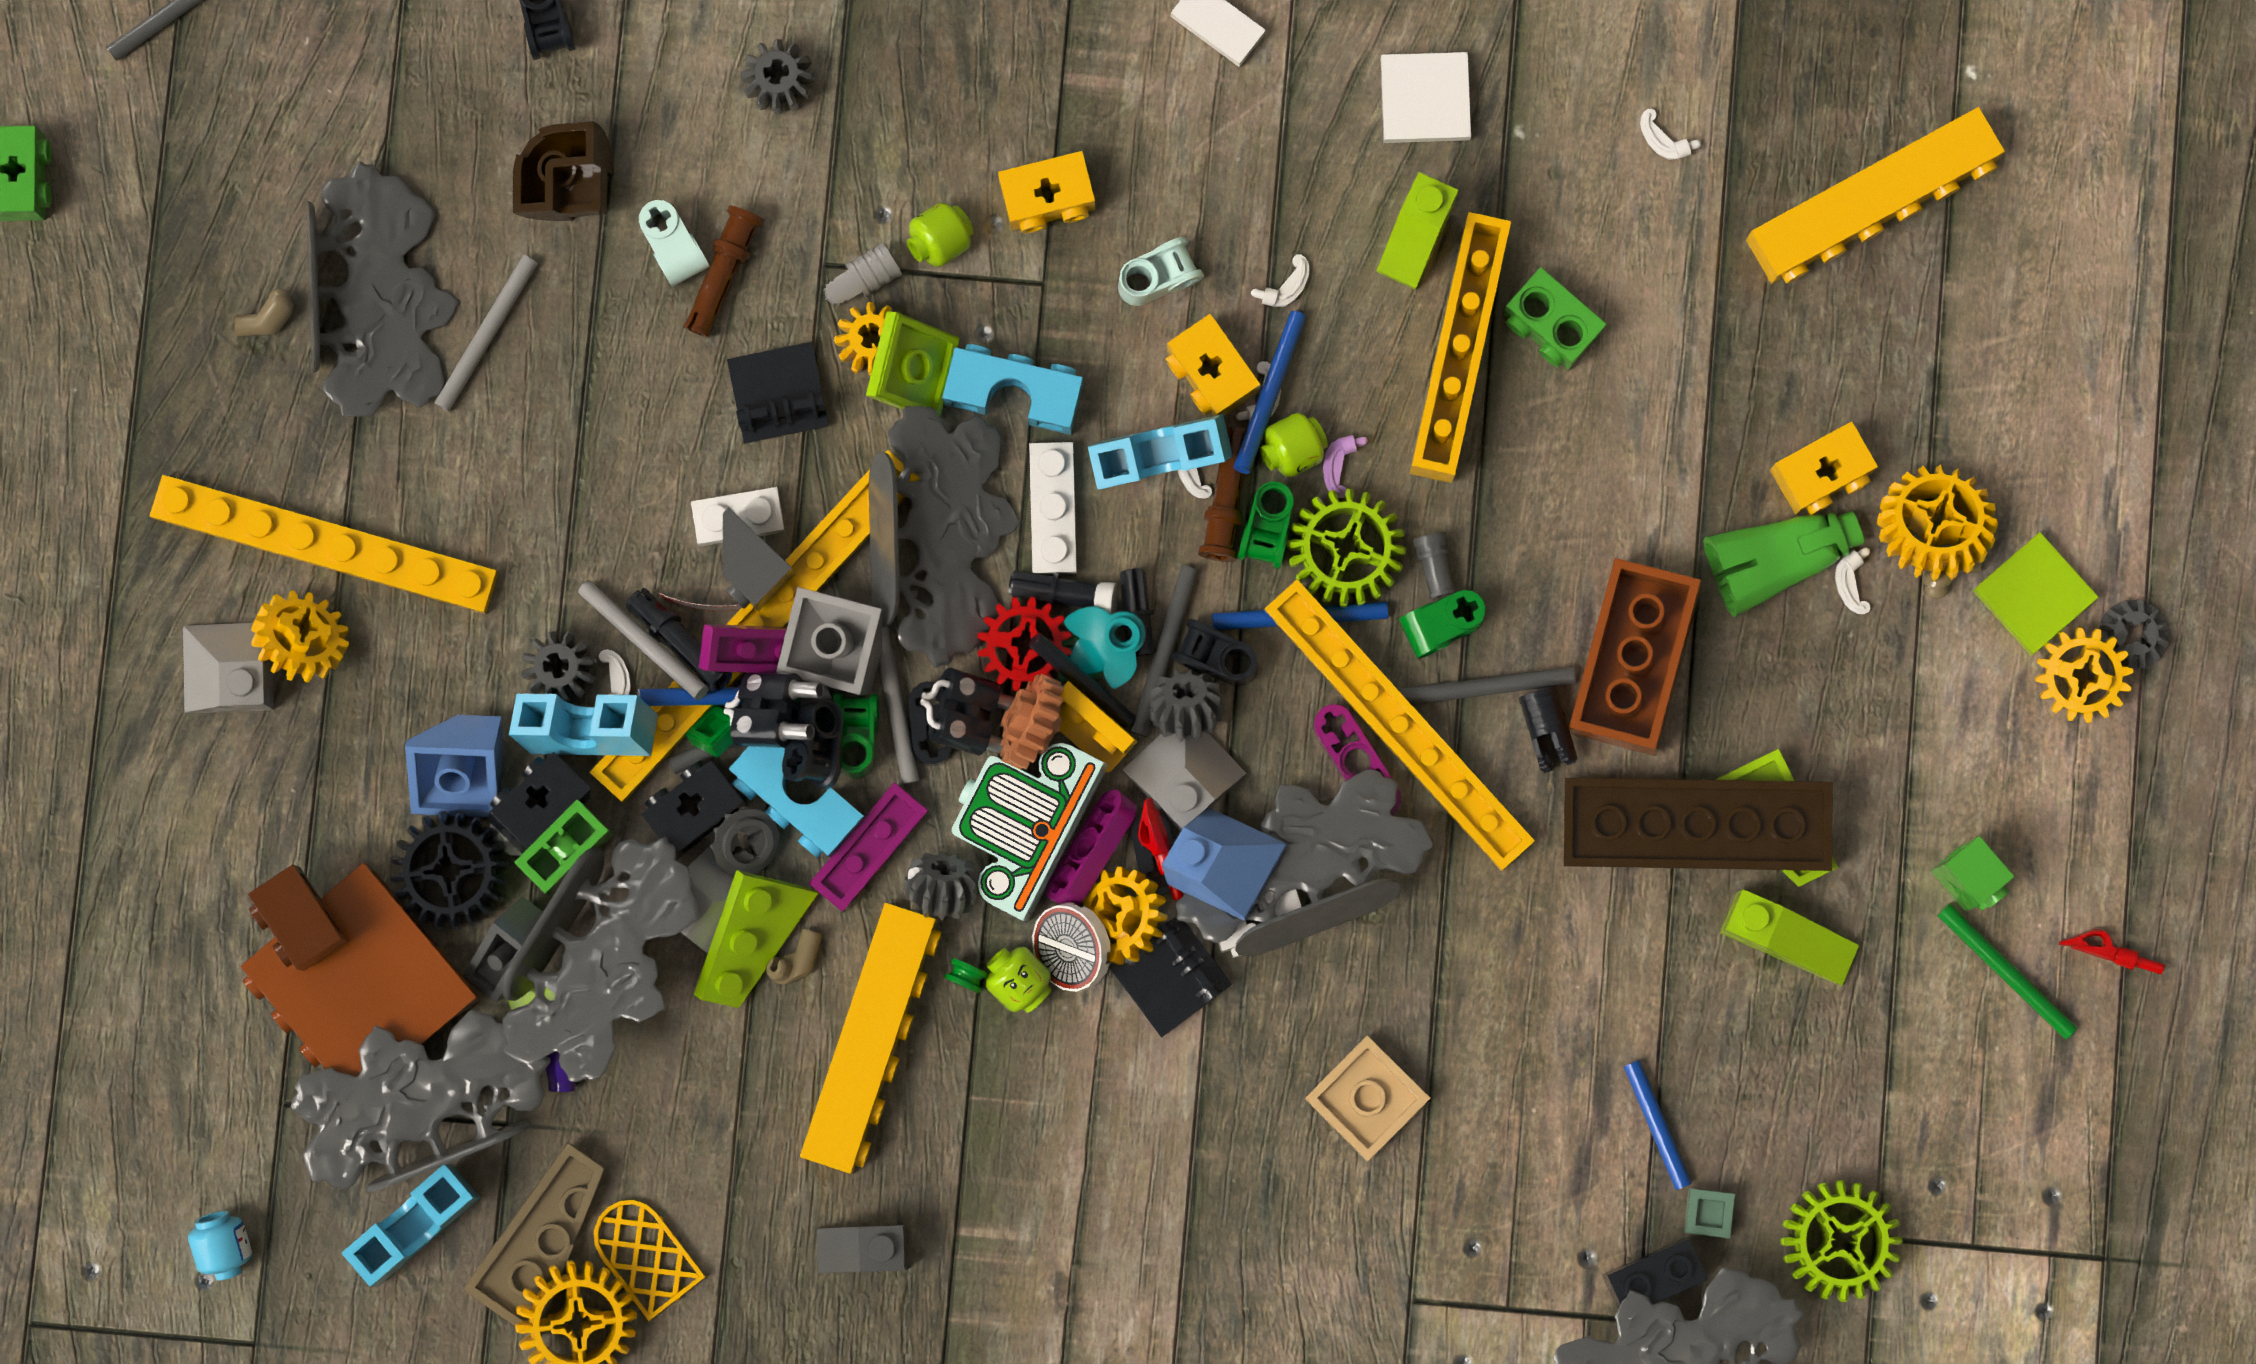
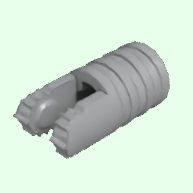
[823,242,902,306]

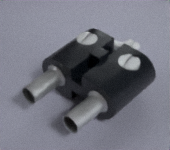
[920,668,1015,756]
[724,672,824,748]

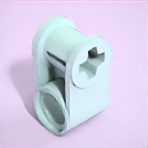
[639,200,710,288]
[1118,236,1204,306]

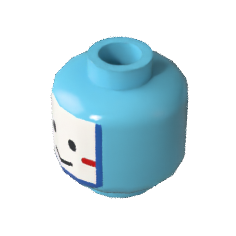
[188,1211,252,1281]

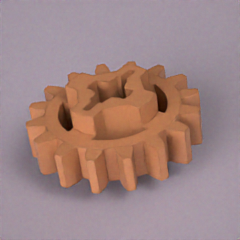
[999,674,1064,770]

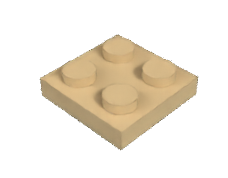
[1304,1035,1430,1162]

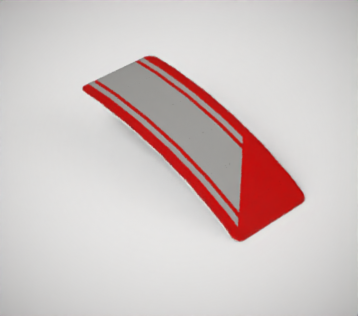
[659,593,742,611]

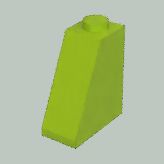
[1376,172,1459,290]

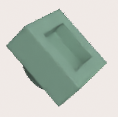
[1684,1188,1735,1238]

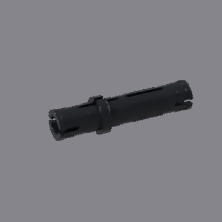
[626,588,732,693]

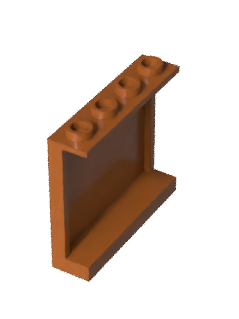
[240,863,483,1077]

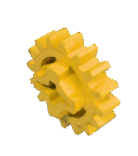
[251,590,349,682]
[2034,626,2133,723]
[1082,867,1168,965]

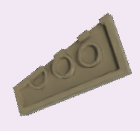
[463,1142,604,1336]

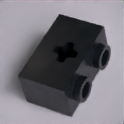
[489,752,591,854]
[641,760,747,859]
[1602,1238,1708,1309]

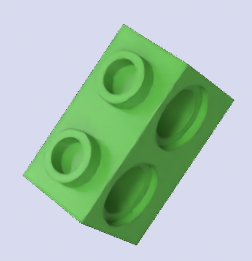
[1503,267,1607,371]

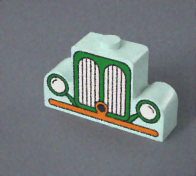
[952,743,1109,922]

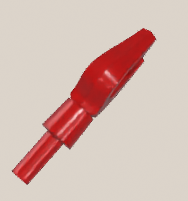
[1138,798,1184,900]
[2058,929,2165,975]

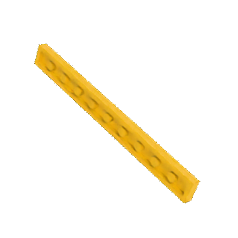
[589,450,921,803]

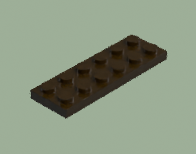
[1564,778,1833,871]

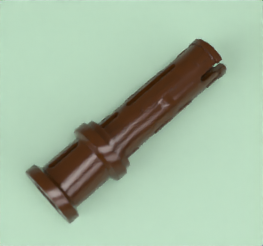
[683,205,765,338]
[1198,427,1247,562]

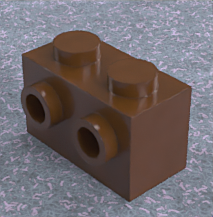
[248,864,349,971]

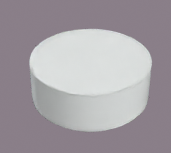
[1094,582,1118,614]

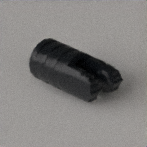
[1519,686,1578,773]

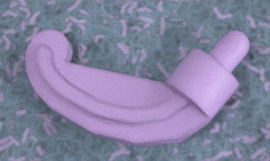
[1323,435,1368,498]

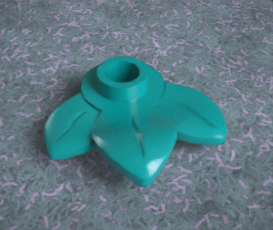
[1064,606,1146,689]

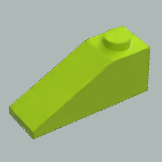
[1719,889,1859,986]

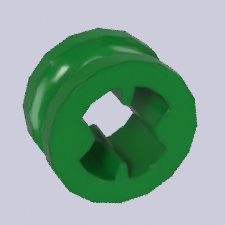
[944,958,989,994]

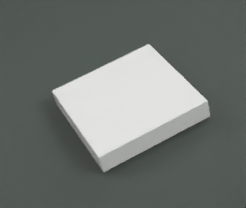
[1380,52,1471,143]

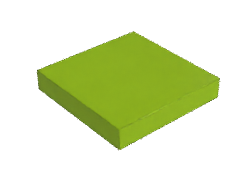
[866,312,960,417]
[1972,532,2099,656]

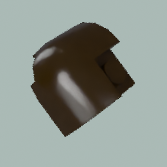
[513,121,614,221]

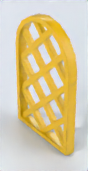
[594,1200,706,1321]

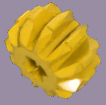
[834,302,892,376]

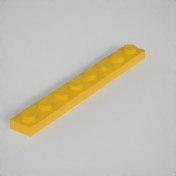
[149,475,499,614]
[1264,579,1535,871]

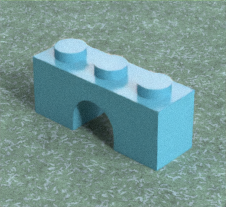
[943,344,1083,435]
[1088,414,1233,490]
[509,694,658,756]
[729,747,864,858]
[342,1164,481,1287]

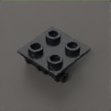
[727,342,829,444]
[1109,916,1232,1038]

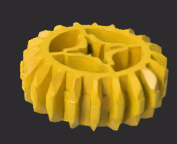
[1877,464,1998,582]
[515,1260,637,1364]

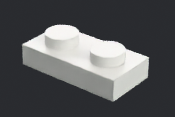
[691,487,785,547]

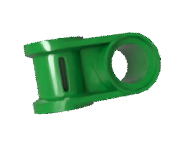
[1237,481,1294,570]
[1398,590,1486,659]
[833,693,879,779]

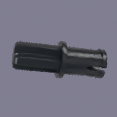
[1120,568,1155,657]
[1008,570,1097,608]

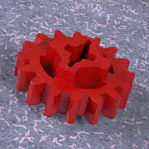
[977,597,1072,692]

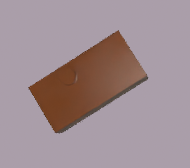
[1569,558,1701,756]

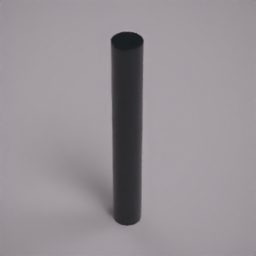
[1029,633,1136,728]

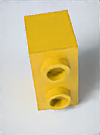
[998,151,1096,234]
[1165,314,1260,416]
[1770,421,1878,515]

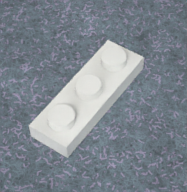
[1029,442,1077,575]

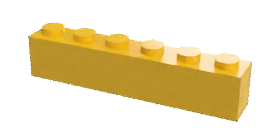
[1746,107,2005,285]
[1409,212,1511,483]
[800,903,942,1174]

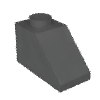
[723,507,795,612]
[462,896,543,1003]
[817,1225,907,1273]

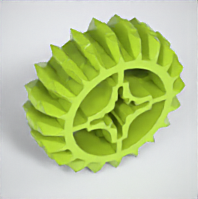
[1287,489,1406,608]
[1780,1180,1903,1302]

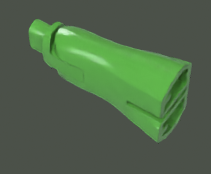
[1703,511,1865,617]

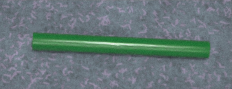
[1937,903,2078,1040]

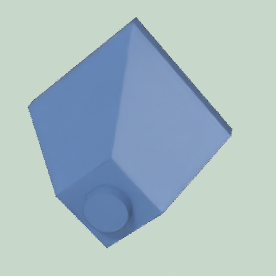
[405,715,504,818]
[1162,807,1287,921]

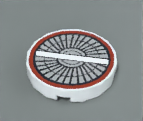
[1032,902,1111,992]

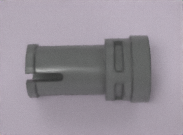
[1412,532,1457,599]

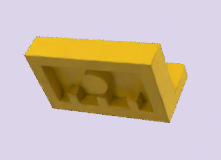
[1059,681,1138,773]

